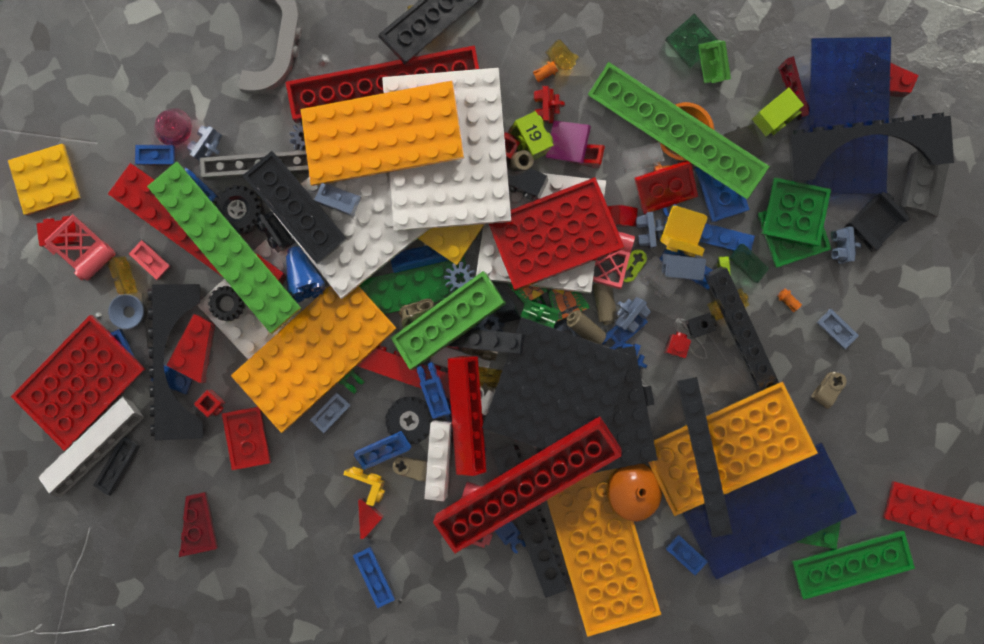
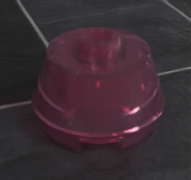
[154,108,192,146]

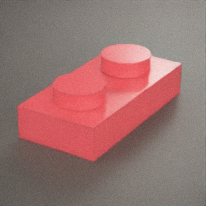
[129,240,171,280]

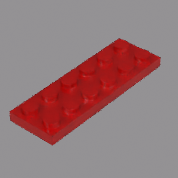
[883,481,984,546]

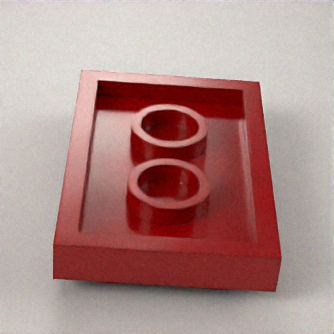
[634,160,698,214]
[222,407,271,470]

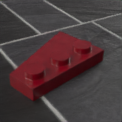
[778,56,810,120]
[179,492,218,557]

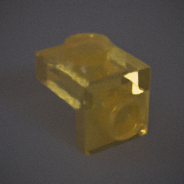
[545,39,579,71]

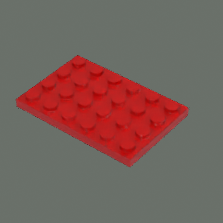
[489,177,624,291]
[11,315,146,451]

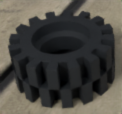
[208,286,246,321]

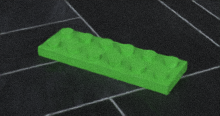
[391,271,506,370]

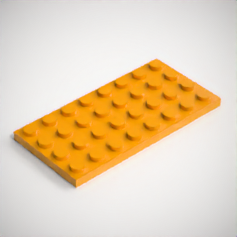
[301,80,465,186]
[231,285,397,433]
[648,381,818,516]
[547,468,662,637]

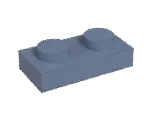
[816,309,859,349]
[310,392,351,433]

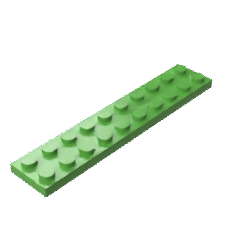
[588,62,770,200]
[147,161,302,334]

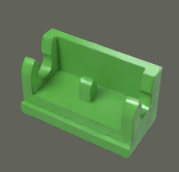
[698,40,731,83]

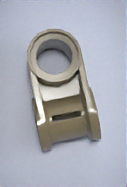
[399,299,434,328]
[811,372,847,409]
[393,456,427,482]

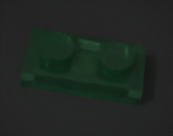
[729,244,769,283]

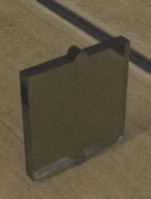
[724,124,765,158]

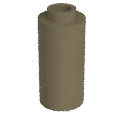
[506,150,533,172]
[592,283,618,325]
[566,310,606,345]

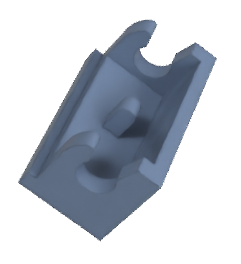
[314,183,361,217]
[662,254,706,280]

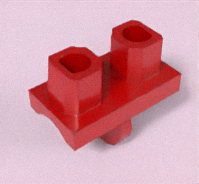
[534,86,565,124]

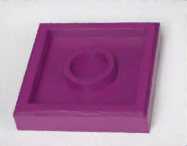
[546,120,591,164]

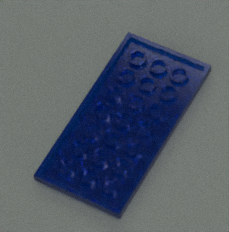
[808,37,891,194]
[683,442,857,580]

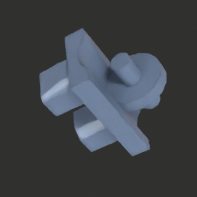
[187,126,222,161]
[636,212,665,248]
[831,227,862,264]
[615,297,651,333]

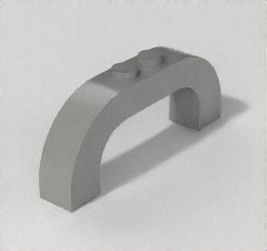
[239,0,302,94]

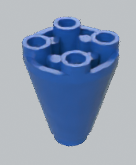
[286,246,326,303]

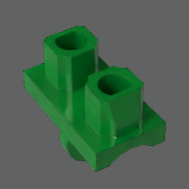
[520,299,559,328]

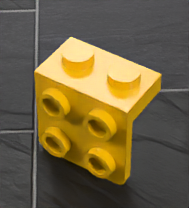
[660,206,707,257]
[343,466,385,506]

